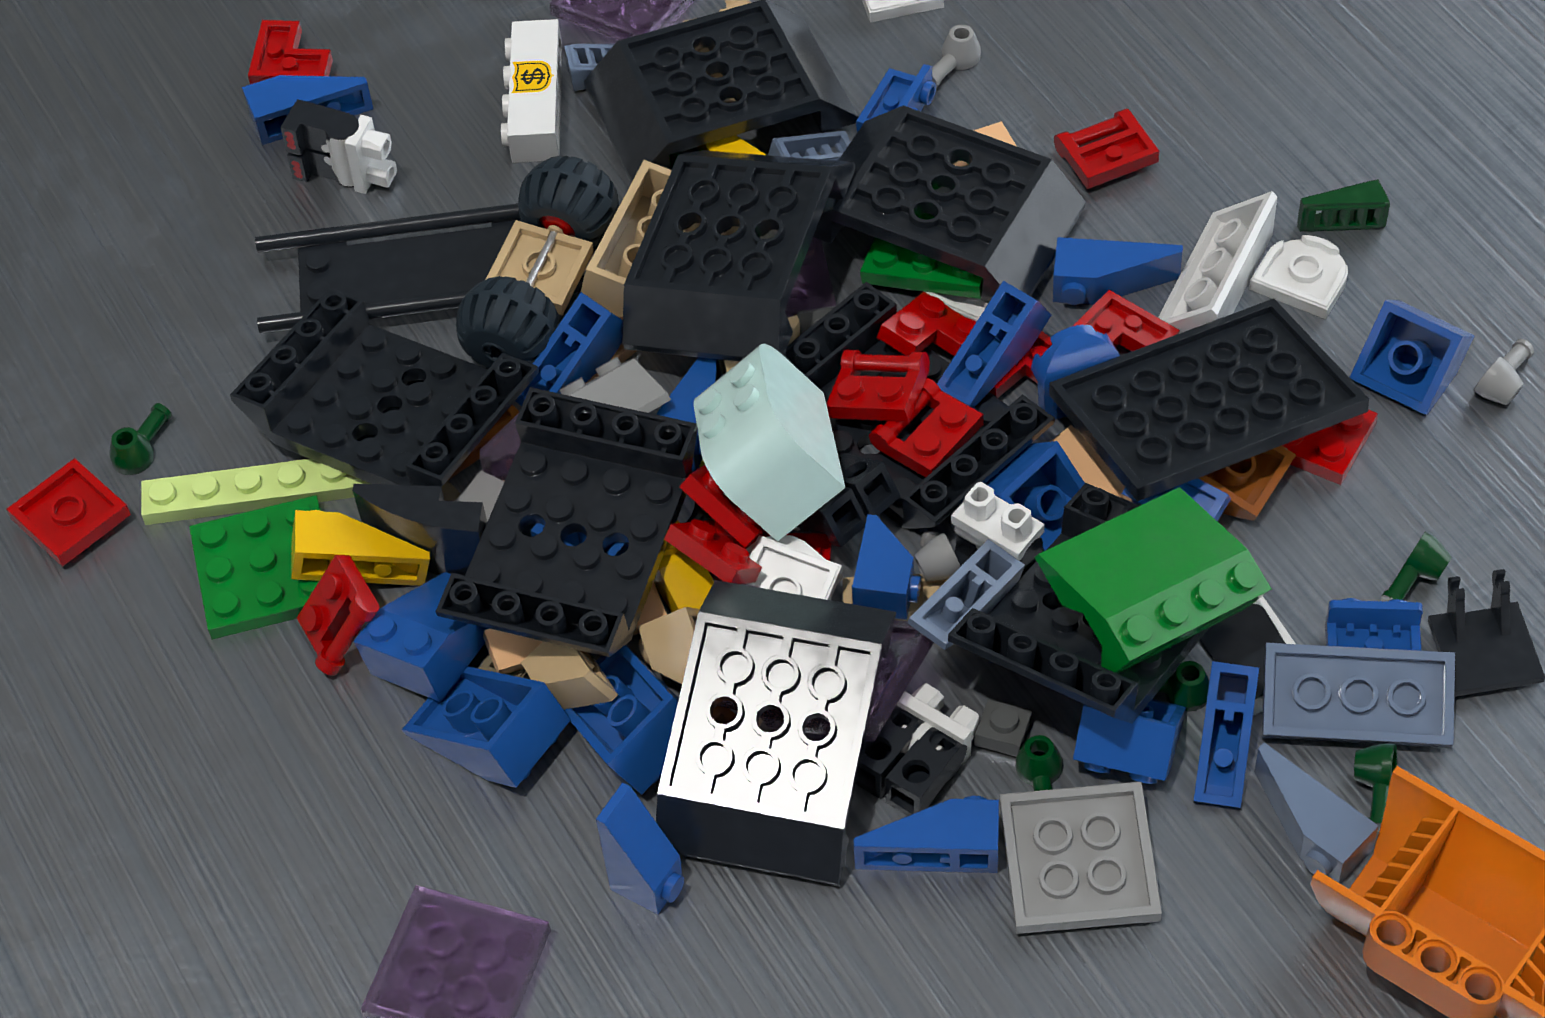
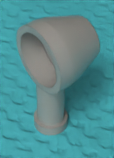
[932,25,981,88]
[1474,339,1534,405]
[914,530,960,581]

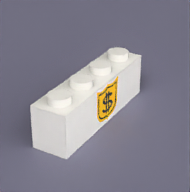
[501,19,563,163]

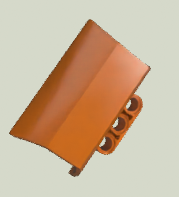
[1310,766,1545,1018]

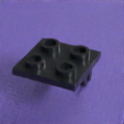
[1428,569,1545,697]

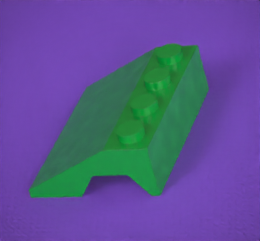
[1034,487,1272,674]

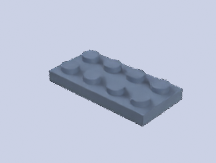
[1262,643,1455,748]

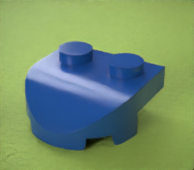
[1031,325,1120,419]

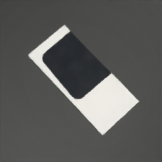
[1200,596,1296,716]

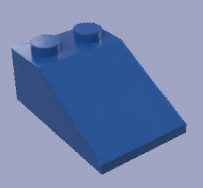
[353,572,489,702]
[564,645,679,795]
[402,666,571,788]

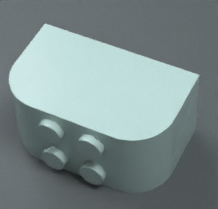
[694,344,845,541]

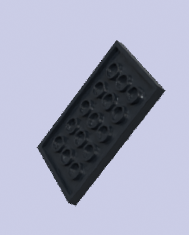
[1049,298,1369,502]

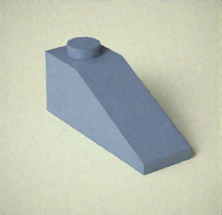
[908,539,1025,650]
[1254,742,1379,884]

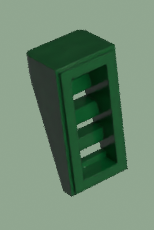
[1297,179,1390,232]

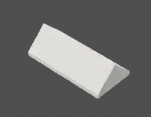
[1158,191,1277,334]

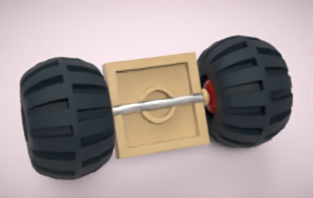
[456,155,619,369]

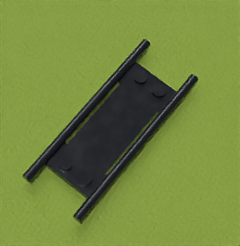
[255,203,584,334]

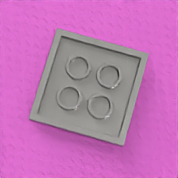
[999,782,1162,934]

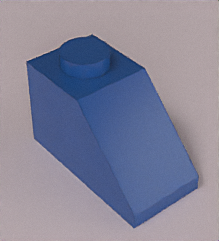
[852,514,921,620]

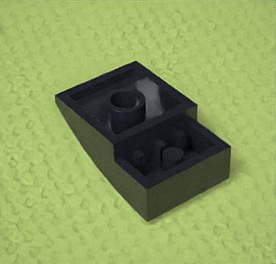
[352,483,487,576]

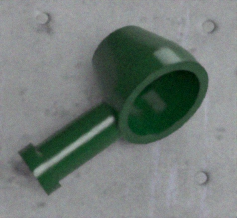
[109,403,172,475]
[1381,531,1452,601]
[1158,661,1210,712]
[1016,735,1062,791]
[1354,744,1397,832]

